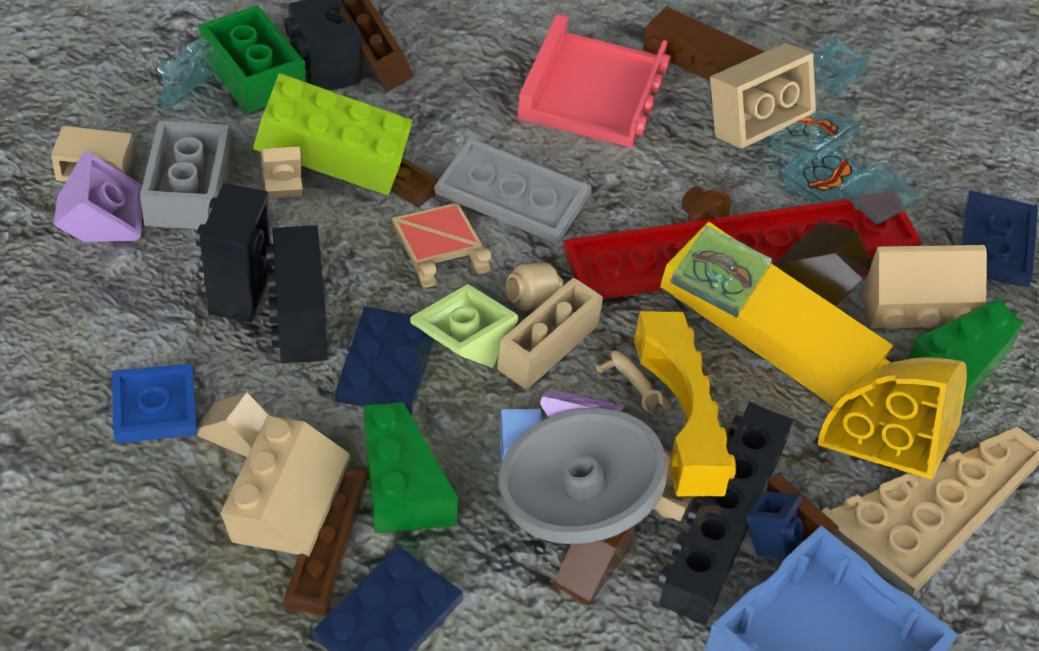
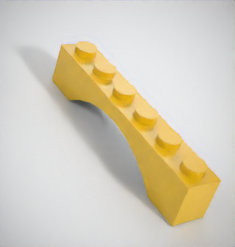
[634,311,736,496]

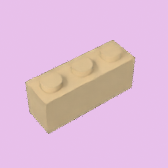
[498,277,603,390]

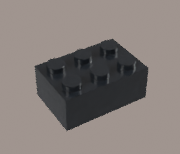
[196,183,273,323]
[266,225,327,363]

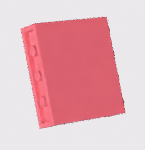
[517,14,671,148]

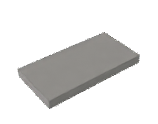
[434,137,591,244]

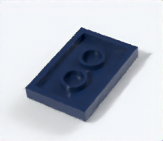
[960,191,1038,288]
[335,306,434,415]
[312,545,463,651]

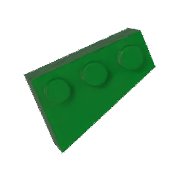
[908,299,1023,406]
[363,402,458,534]

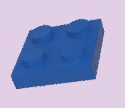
[112,363,197,444]

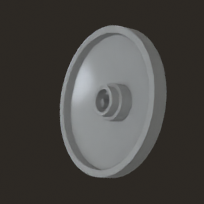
[499,408,667,544]

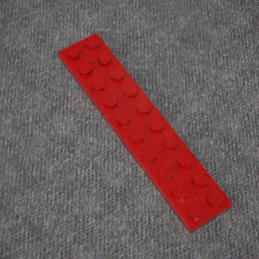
[563,193,922,299]

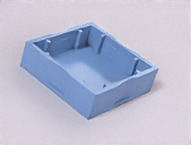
[704,526,957,651]

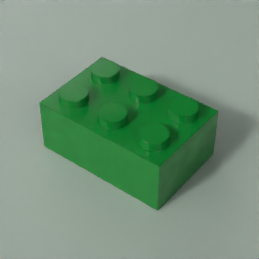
[198,5,306,114]

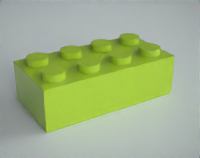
[253,73,413,195]

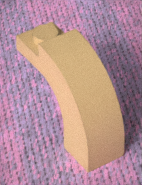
[260,146,302,199]

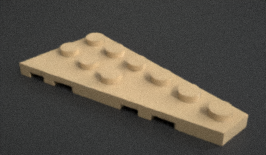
[821,427,1039,597]

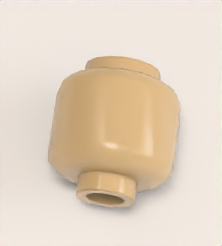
[506,262,563,312]

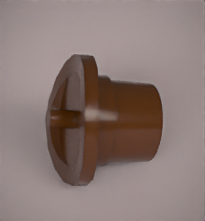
[682,186,731,222]

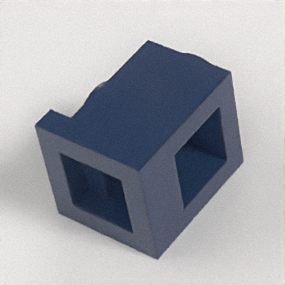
[746,491,803,559]

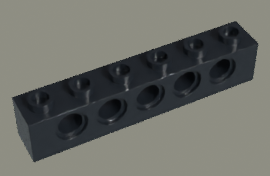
[657,402,794,625]

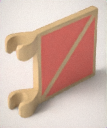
[391,203,491,288]

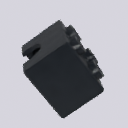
[284,0,361,91]

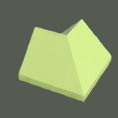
[410,284,518,368]

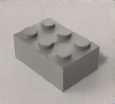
[140,120,232,229]

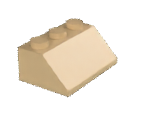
[861,245,987,329]
[220,416,351,556]

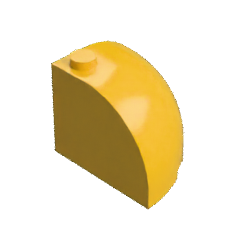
[817,357,967,480]

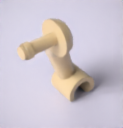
[596,350,671,417]

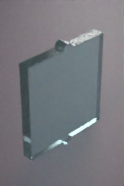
[838,163,922,224]

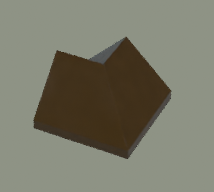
[774,221,871,307]

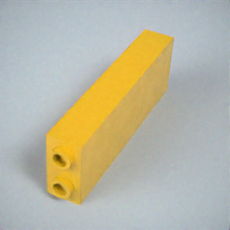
[660,222,893,406]

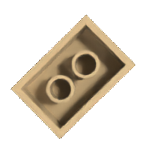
[710,43,816,149]

